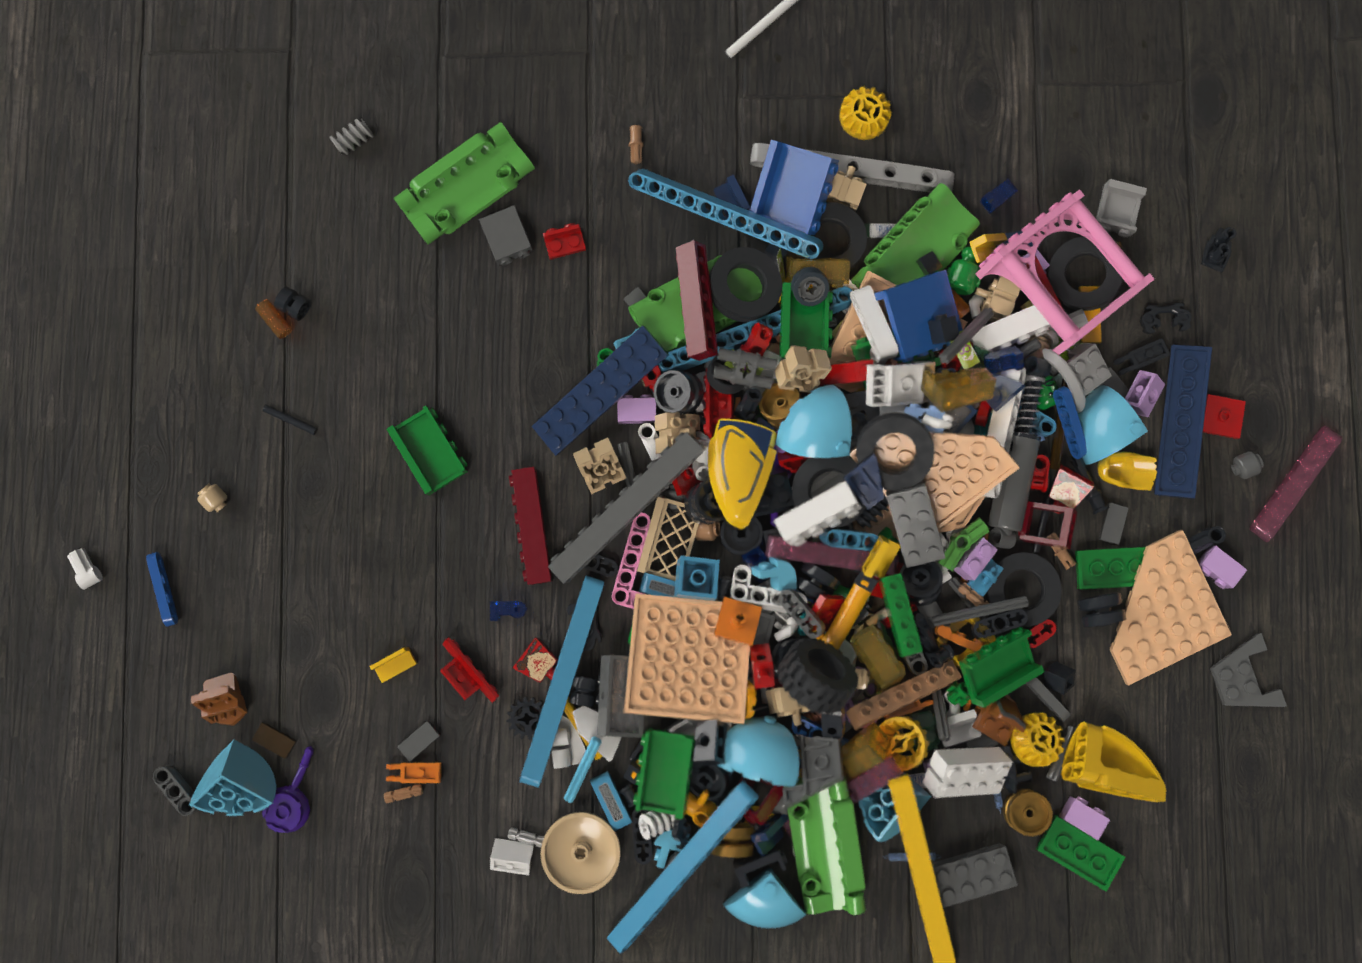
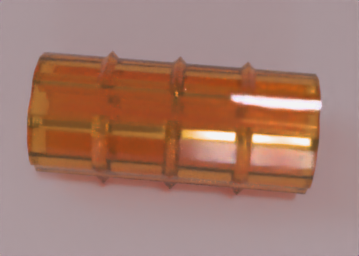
[255,299,292,339]

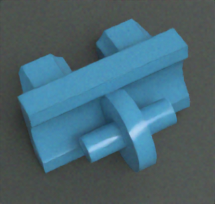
[967,558,1003,596]

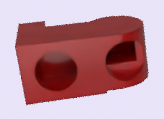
[740,323,773,356]

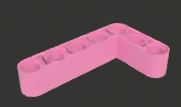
[612,513,651,609]

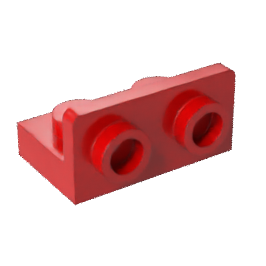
[543,223,586,260]

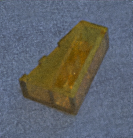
[786,257,850,288]
[921,368,996,412]
[850,624,906,695]
[841,722,889,782]

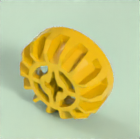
[839,86,891,140]
[1010,713,1065,767]
[874,716,929,771]

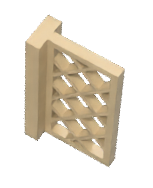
[637,495,698,581]

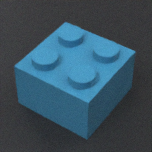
[674,556,720,601]

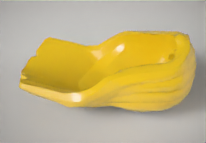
[1097,452,1157,491]

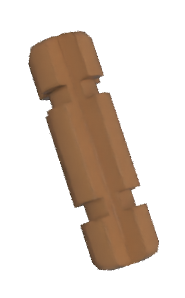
[958,582,990,606]
[384,784,423,803]

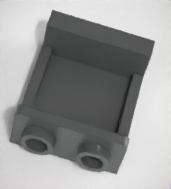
[479,206,533,265]

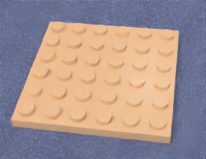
[624,593,750,724]

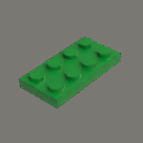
[1075,547,1146,589]
[1036,815,1125,892]

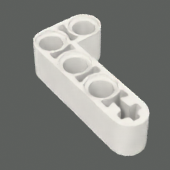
[850,285,898,365]
[730,565,807,614]

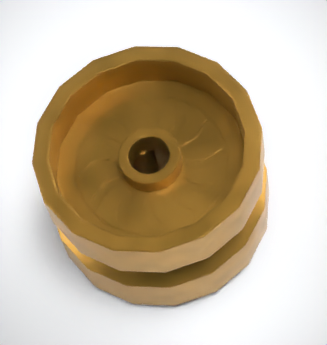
[759,383,803,430]
[1002,788,1053,836]
[711,823,754,857]

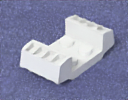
[866,361,936,407]

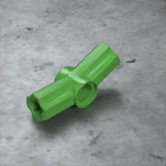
[938,518,989,571]

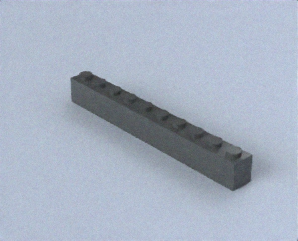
[548,432,706,584]

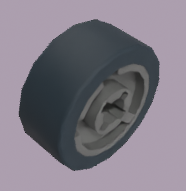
[791,267,829,306]

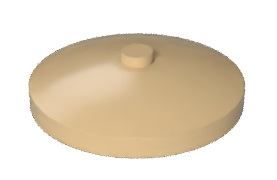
[541,812,620,894]

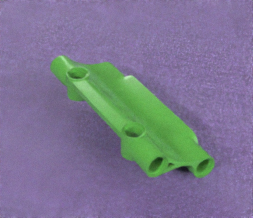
[394,122,535,245]
[851,183,980,289]
[628,255,762,353]
[785,776,866,915]

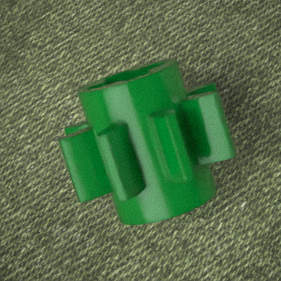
[947,681,970,707]

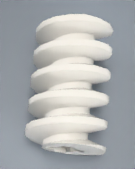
[639,811,677,840]

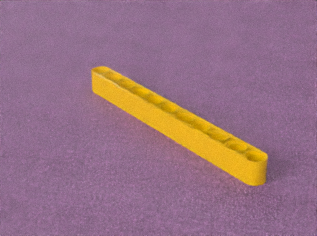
[888,775,956,963]

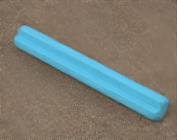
[564,736,602,803]

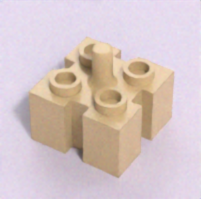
[826,166,866,212]
[975,276,1020,322]
[775,345,832,393]
[655,413,700,454]
[573,438,626,494]
[766,687,809,726]

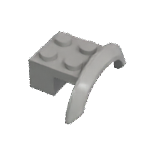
[1042,343,1112,413]

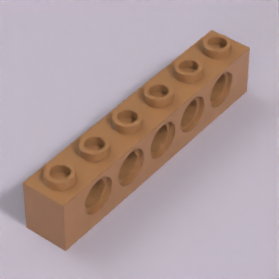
[846,660,961,730]

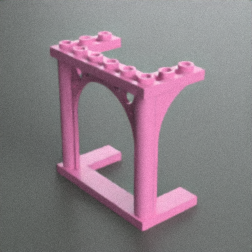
[976,190,1154,355]

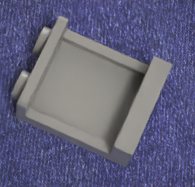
[1096,179,1147,237]

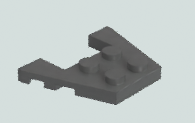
[1210,633,1287,707]
[783,734,844,808]

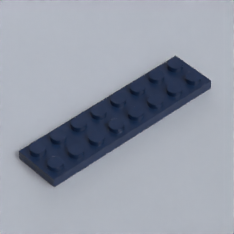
[531,325,669,456]
[1154,345,1212,499]

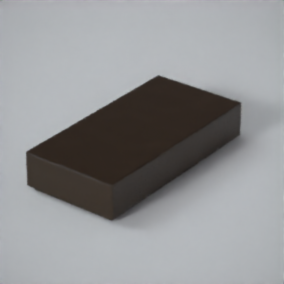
[252,722,297,759]

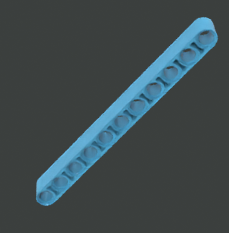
[629,169,823,259]
[659,286,852,374]
[519,575,604,788]
[607,781,759,954]

